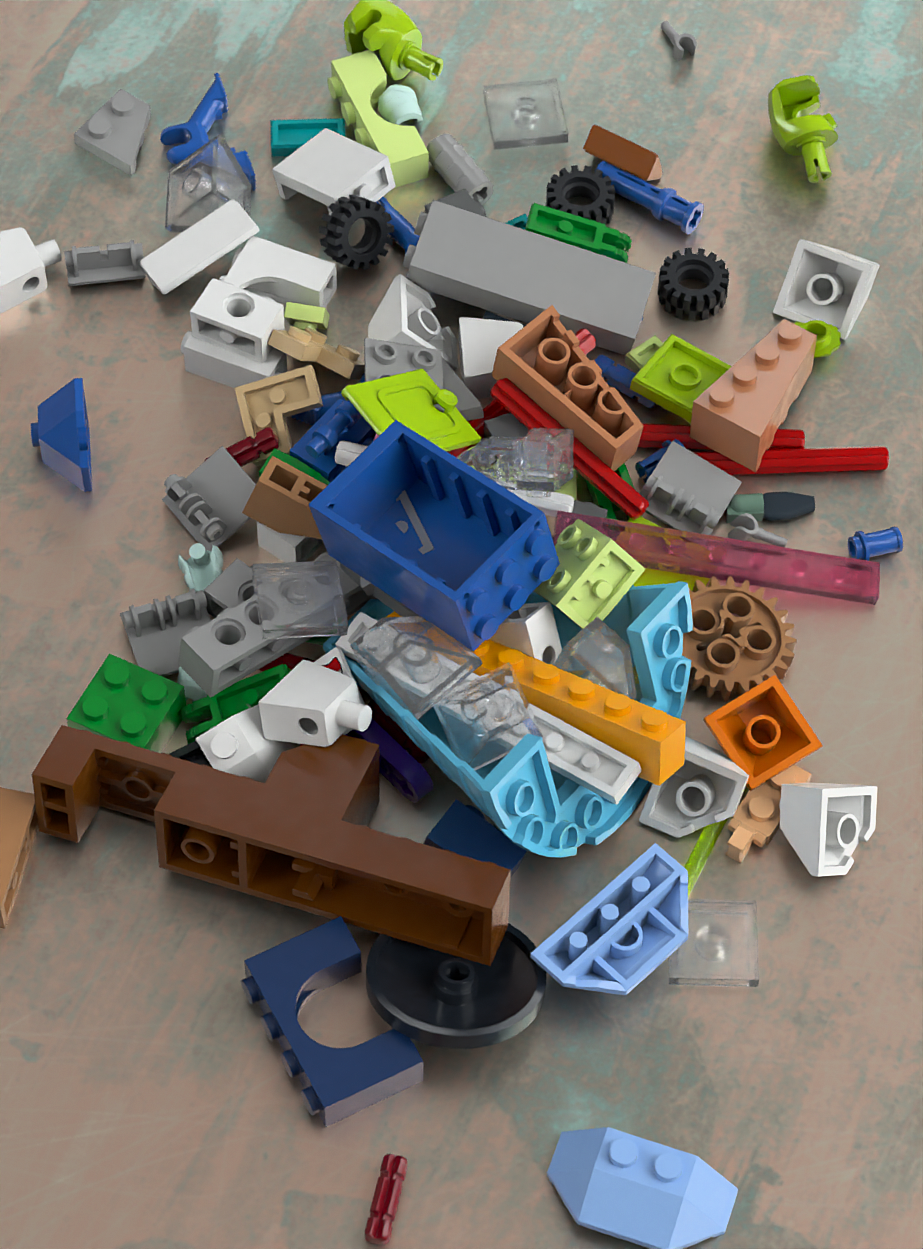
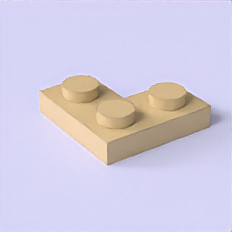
[267,326,365,379]
[235,365,323,466]

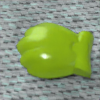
[794,320,841,359]

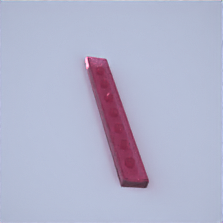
[553,511,880,605]

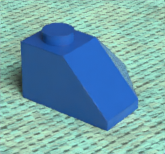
[31,378,92,492]

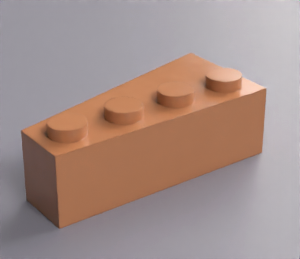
[492,305,644,471]
[690,319,817,472]

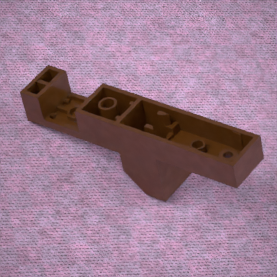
[32,725,511,966]

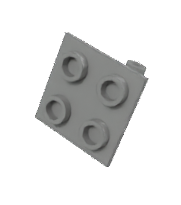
[364,338,444,413]
[640,440,742,546]
[162,446,256,551]
[120,588,211,677]

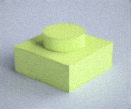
[284,302,330,331]

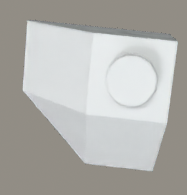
[368,274,458,371]
[196,704,297,783]
[639,736,750,838]
[779,783,877,877]

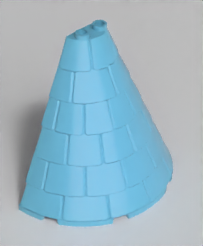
[323,581,693,858]

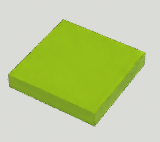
[630,334,732,422]

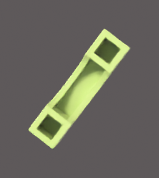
[327,50,429,188]

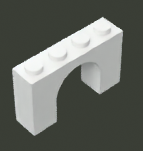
[181,236,337,388]

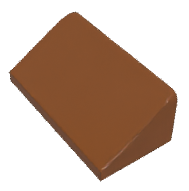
[583,125,663,181]

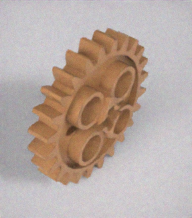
[682,576,797,702]

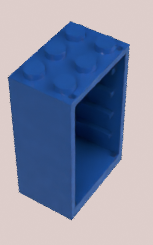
[308,420,560,652]

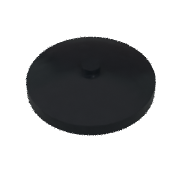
[365,923,547,1049]

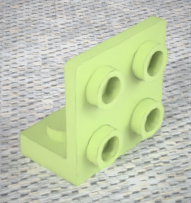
[534,519,645,635]

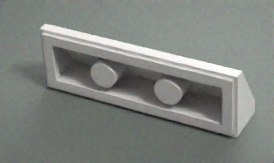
[140,199,259,294]

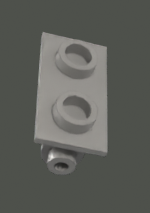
[64,240,146,286]

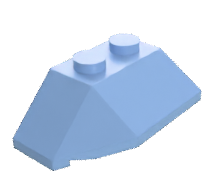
[530,843,688,996]
[547,1127,738,1249]

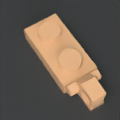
[725,765,811,863]

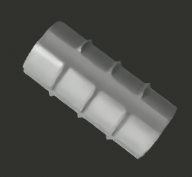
[426,134,493,204]

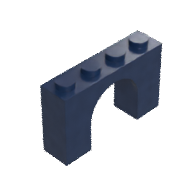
[241,916,424,1127]

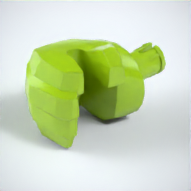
[344,0,443,81]
[768,75,838,182]

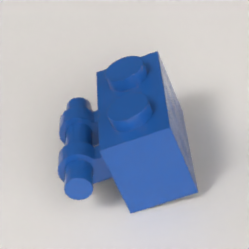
[290,398,376,483]

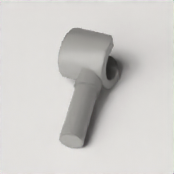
[661,21,697,60]
[728,513,788,548]

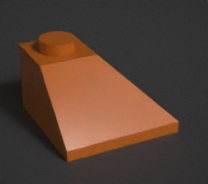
[703,675,823,791]

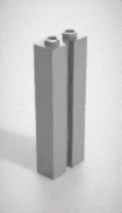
[402,200,656,355]

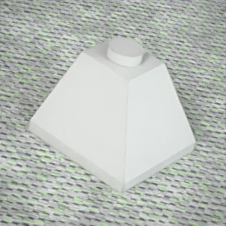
[773,239,880,340]

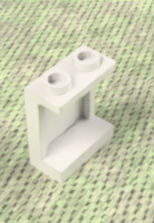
[272,128,396,215]

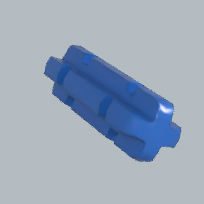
[594,355,656,408]

